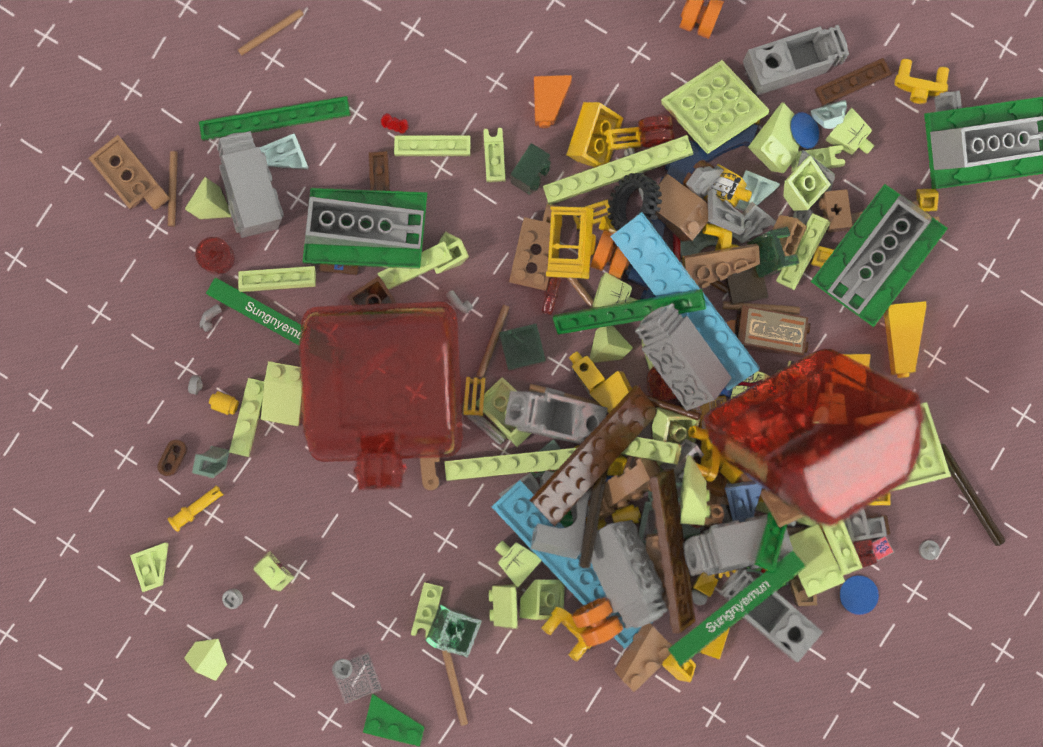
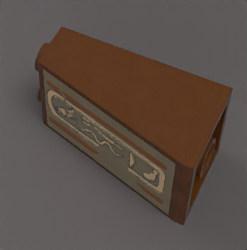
[735,305,811,357]

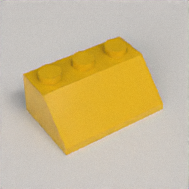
[566,102,623,167]

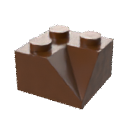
[347,276,402,331]

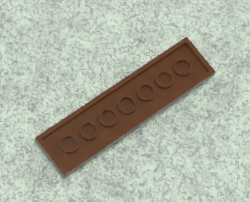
[529,385,657,526]
[649,468,696,633]

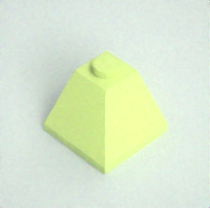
[784,156,831,211]
[519,580,565,620]

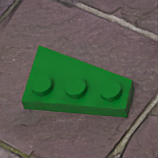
[363,693,425,747]

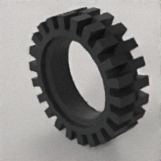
[608,173,662,230]

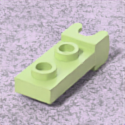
[483,128,505,182]
[791,145,845,172]
[411,582,443,640]

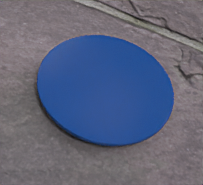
[791,112,819,149]
[840,576,879,615]

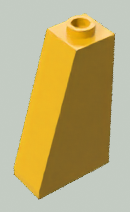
[884,301,926,378]

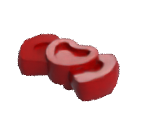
[381,113,409,134]

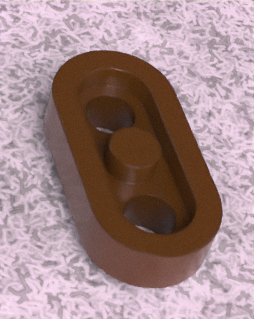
[157,439,187,476]

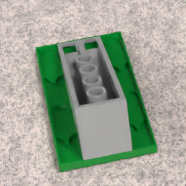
[924,97,1043,189]
[811,184,948,327]
[302,188,428,269]

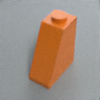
[534,75,572,128]

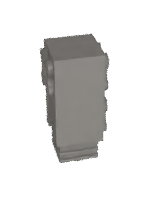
[743,25,849,96]
[217,131,284,238]
[635,304,731,411]
[505,391,608,444]
[682,514,793,576]
[591,520,669,629]
[719,569,823,663]

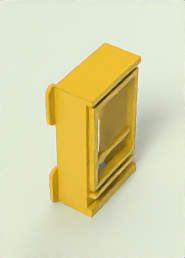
[546,207,596,279]

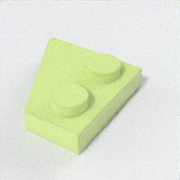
[130,542,168,592]

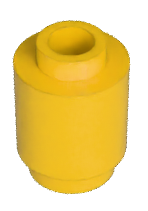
[209,391,239,415]
[611,504,641,524]

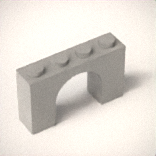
[530,471,592,559]

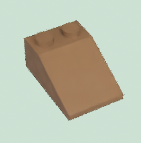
[655,174,708,242]

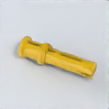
[167,485,224,532]

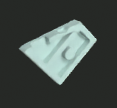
[811,100,847,129]
[260,134,309,169]
[735,170,780,211]

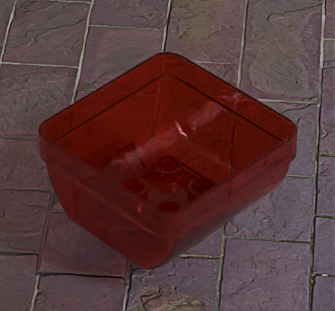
[299,301,464,490]
[703,349,925,527]

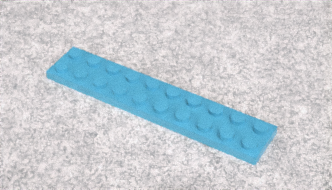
[610,213,760,391]
[491,480,653,649]

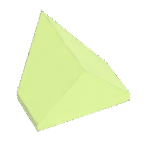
[185,177,231,219]
[434,231,469,274]
[590,325,633,363]
[184,639,227,681]

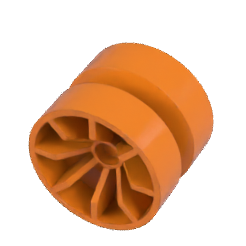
[679,0,724,39]
[590,229,630,278]
[571,597,623,647]

